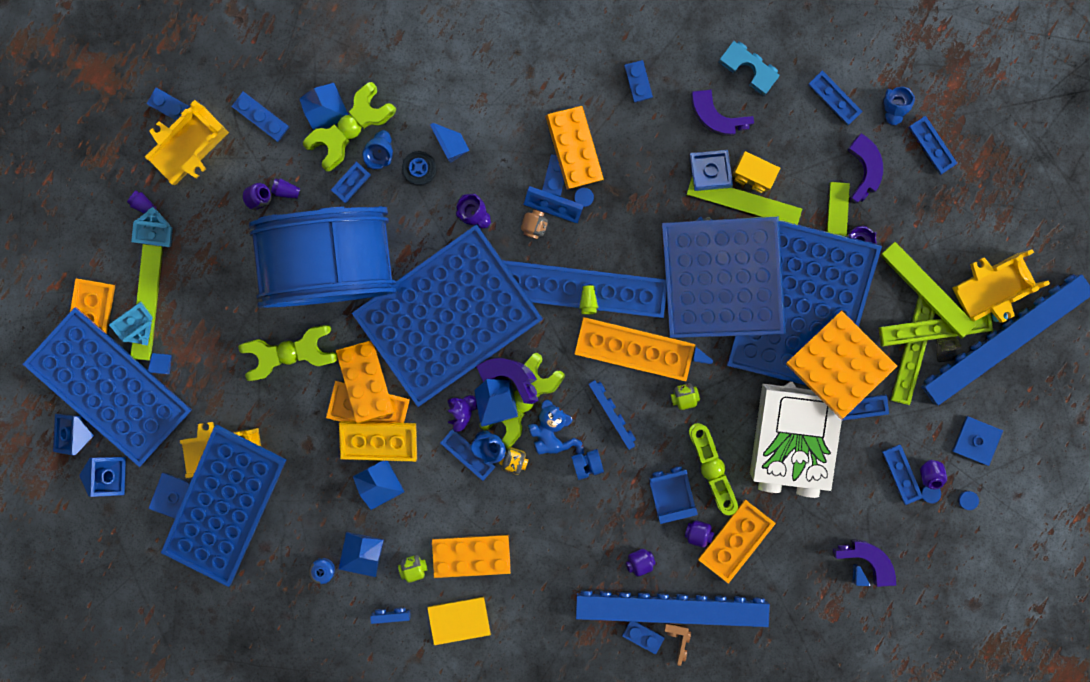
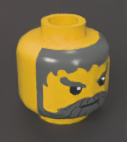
[499,447,528,475]

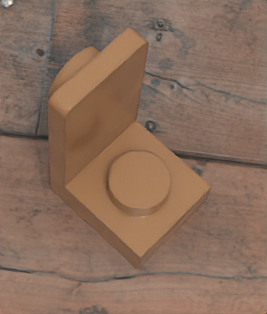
[663,623,691,666]

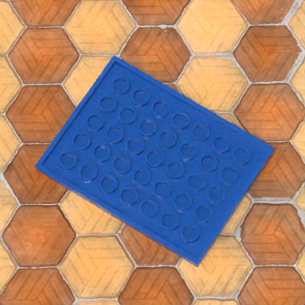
[727,220,882,385]
[352,224,543,407]

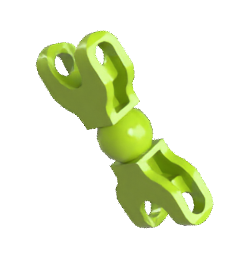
[303,82,396,171]
[238,325,338,381]
[479,353,565,448]
[689,423,738,515]

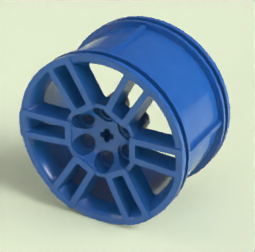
[249,206,397,308]

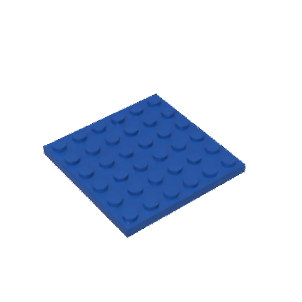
[662,216,786,338]

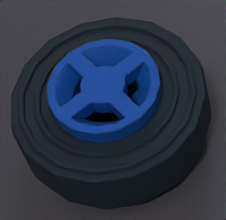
[402,151,436,186]

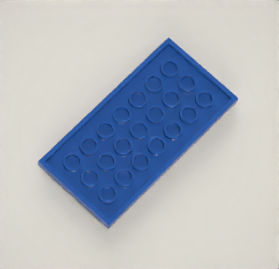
[23,307,192,467]
[161,425,287,587]

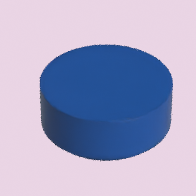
[574,188,594,207]
[921,486,941,503]
[958,491,979,510]

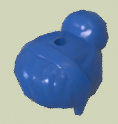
[884,86,915,125]
[362,130,393,170]
[470,430,506,465]

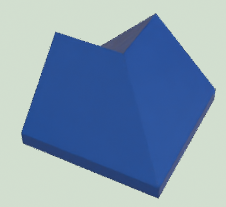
[299,83,349,131]
[430,123,469,163]
[474,379,518,427]
[53,414,94,455]
[79,457,126,497]
[353,461,405,510]
[339,532,384,577]

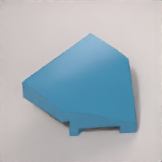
[131,207,172,247]
[109,301,152,346]

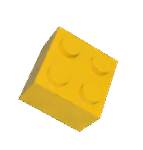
[732,151,780,193]

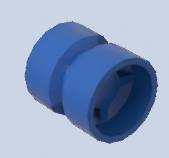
[572,449,604,480]

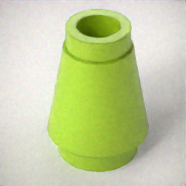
[579,286,598,314]

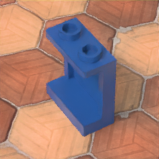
[648,466,698,524]

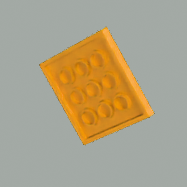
[786,311,897,420]

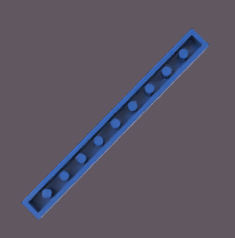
[921,274,1090,406]
[576,590,770,627]

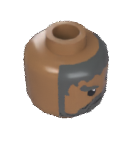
[521,210,548,239]

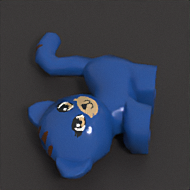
[527,399,584,455]

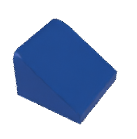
[692,347,713,364]
[148,353,172,374]
[852,564,870,586]

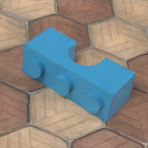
[718,41,780,96]

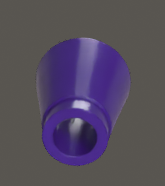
[271,178,300,199]
[127,190,157,214]

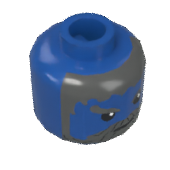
[309,558,335,584]

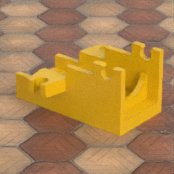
[145,100,229,186]
[952,249,1050,323]
[180,422,261,478]

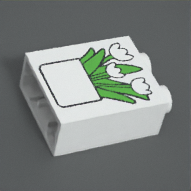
[750,384,842,498]

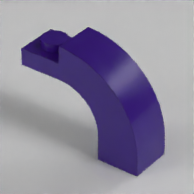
[691,89,754,136]
[847,133,883,204]
[476,358,539,404]
[833,540,896,587]

